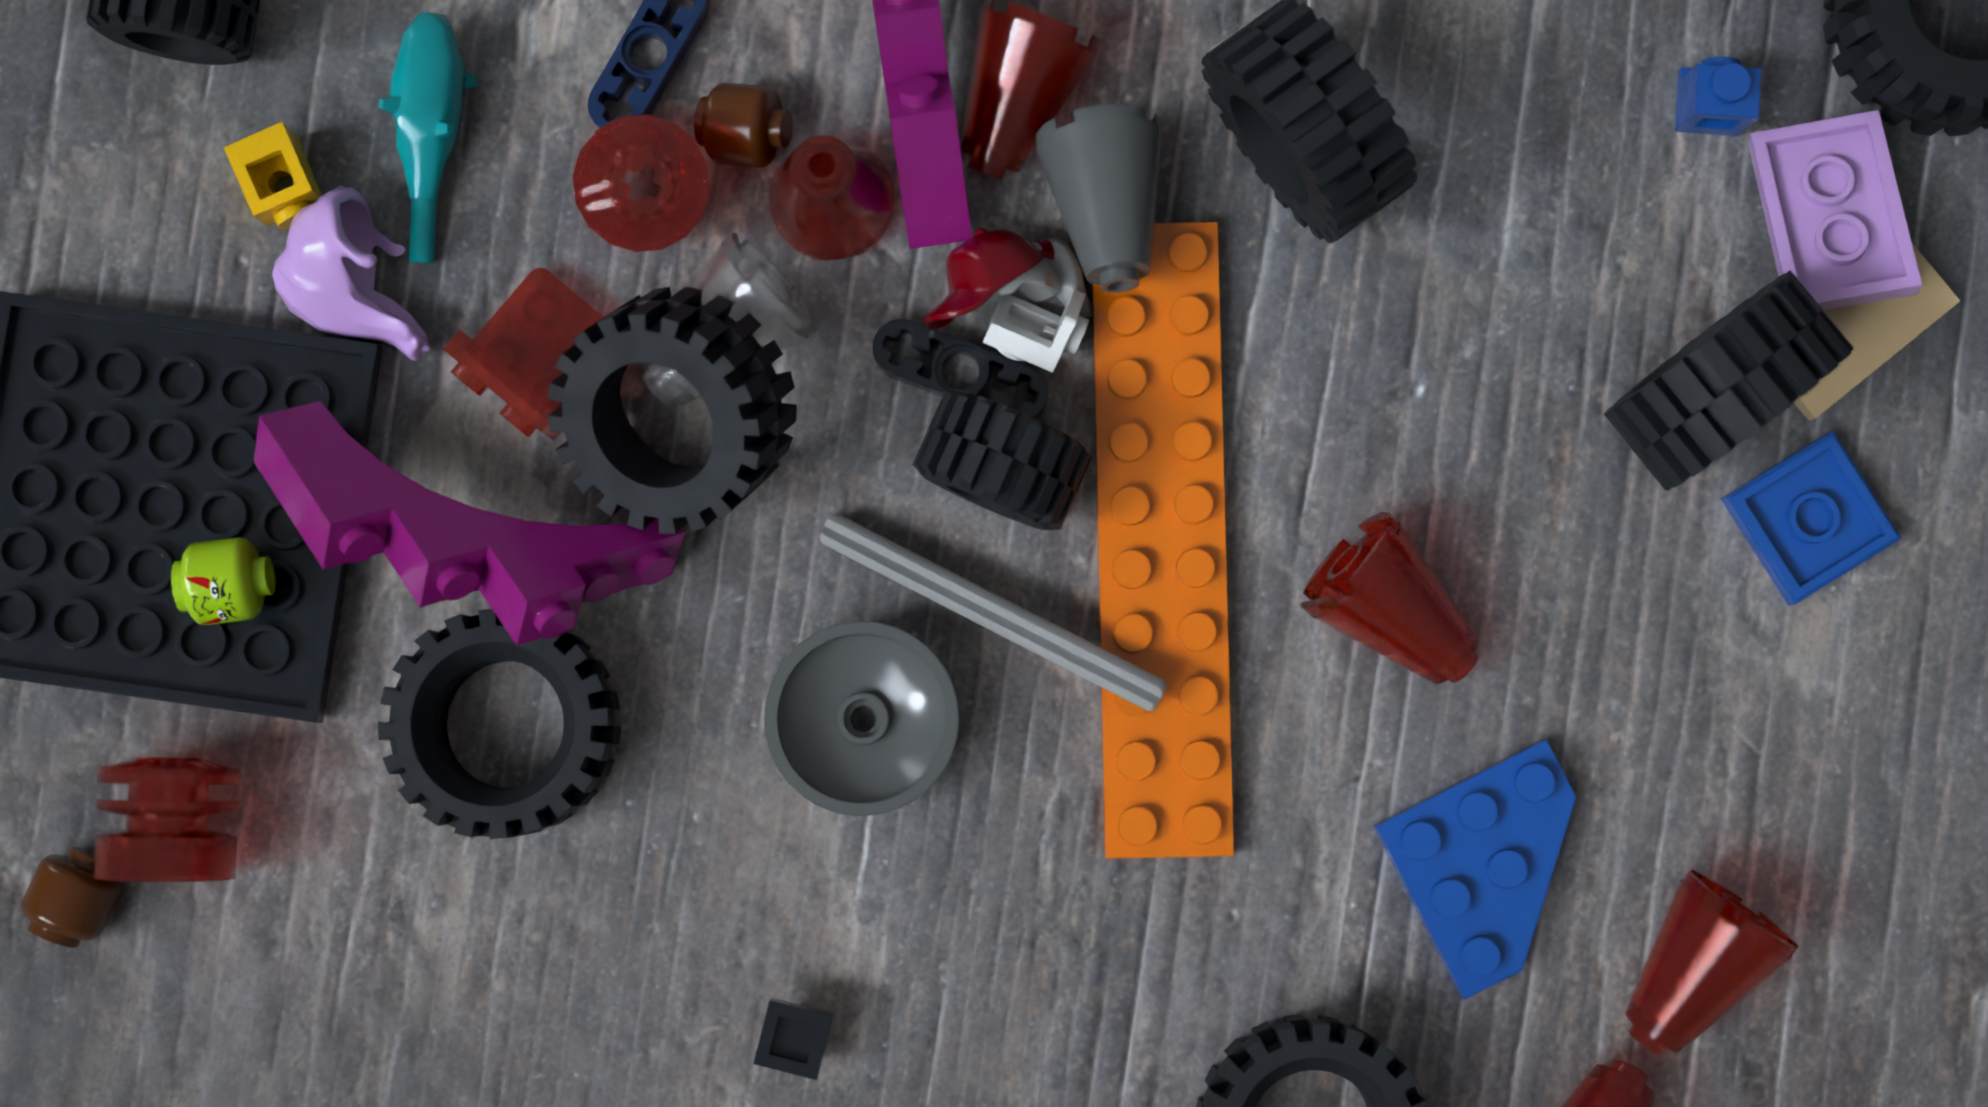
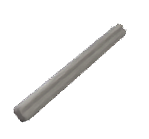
[819,513,1167,711]

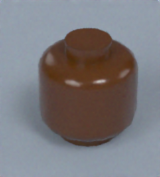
[694,82,793,167]
[21,846,121,948]

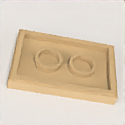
[1793,243,1961,421]

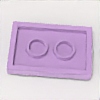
[1748,110,1922,311]

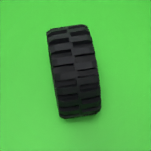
[1823,0,1988,137]

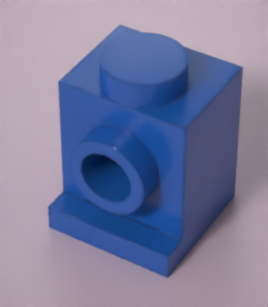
[1675,57,1761,136]

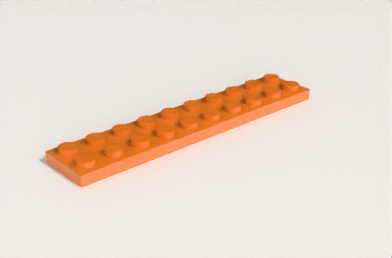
[1092,222,1234,859]

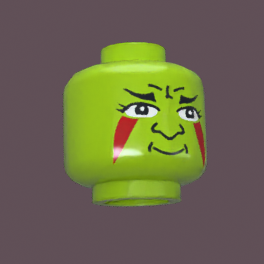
[171,538,276,625]

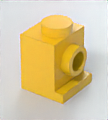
[223,122,322,230]

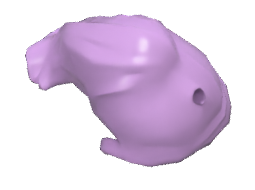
[272,186,431,361]

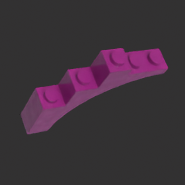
[872,0,972,249]
[254,401,685,646]

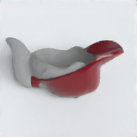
[924,228,1093,330]

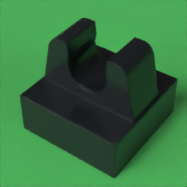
[753,998,834,1080]

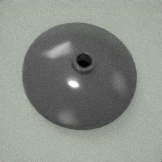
[764,621,959,816]

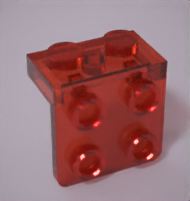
[443,268,603,441]

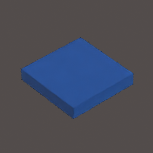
[1720,431,1902,606]

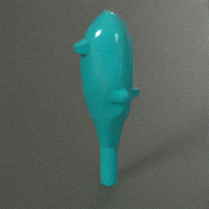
[378,12,477,264]

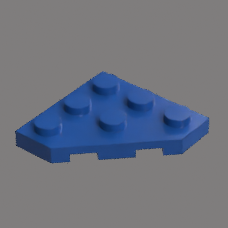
[1373,739,1576,1000]

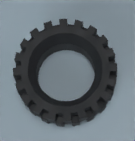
[1201,0,1418,243]
[1604,270,1854,491]
[547,287,797,534]
[378,609,621,839]
[1196,1014,1428,1107]

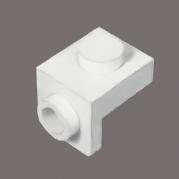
[982,289,1089,373]

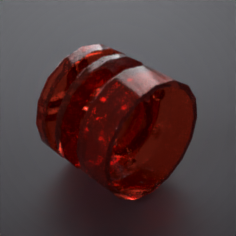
[572,114,710,252]
[93,757,240,882]

